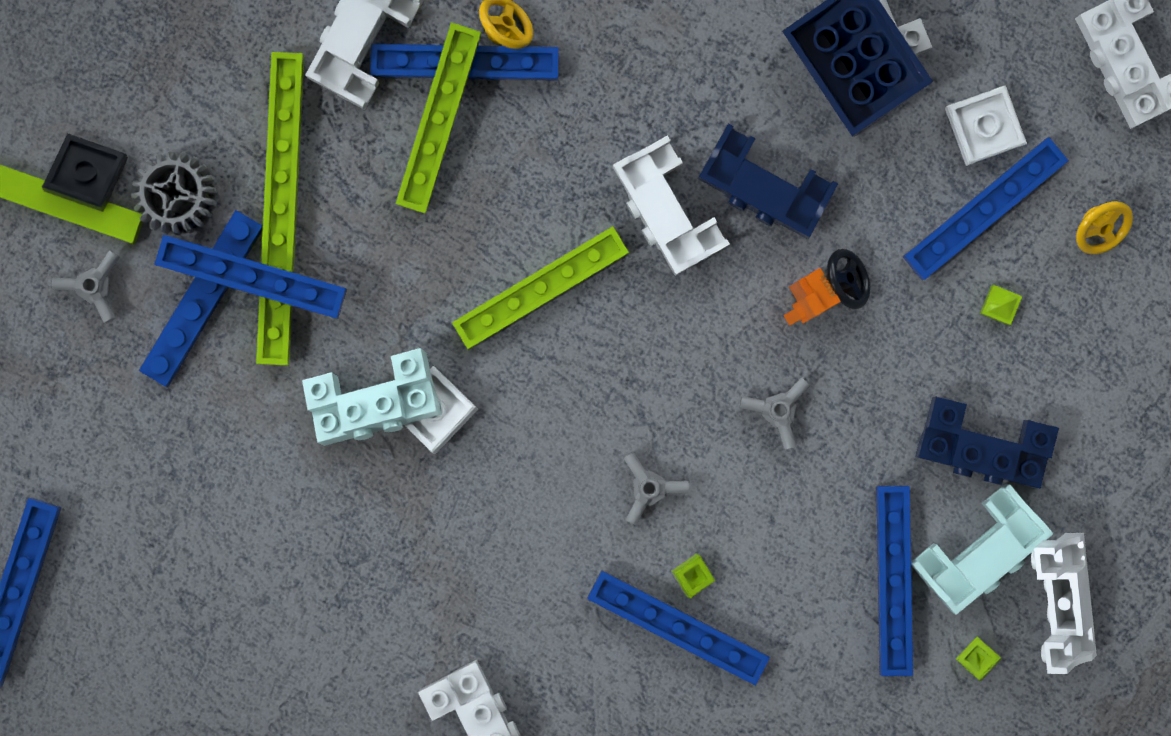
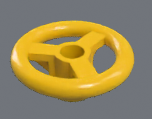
[479,0,533,49]
[1076,201,1133,254]

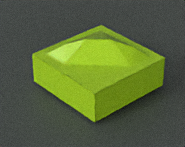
[980,284,1022,326]
[671,553,715,598]
[956,636,1002,682]

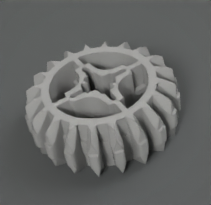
[131,151,218,236]

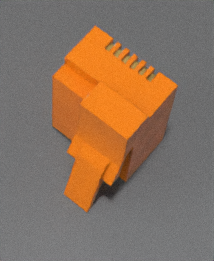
[783,268,841,326]

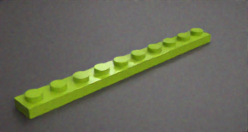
[256,52,305,366]

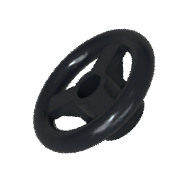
[826,249,870,309]

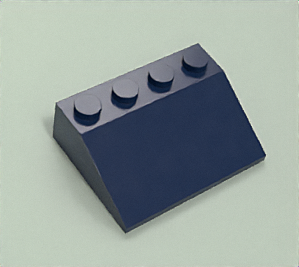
[782,0,933,137]

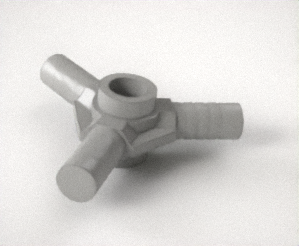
[52,250,120,324]
[739,378,810,450]
[624,451,689,525]

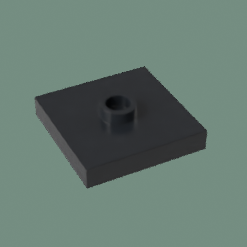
[42,133,128,212]

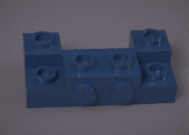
[698,123,838,239]
[915,396,1059,489]

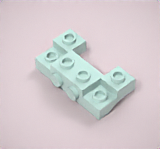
[302,348,442,446]
[911,484,1053,615]

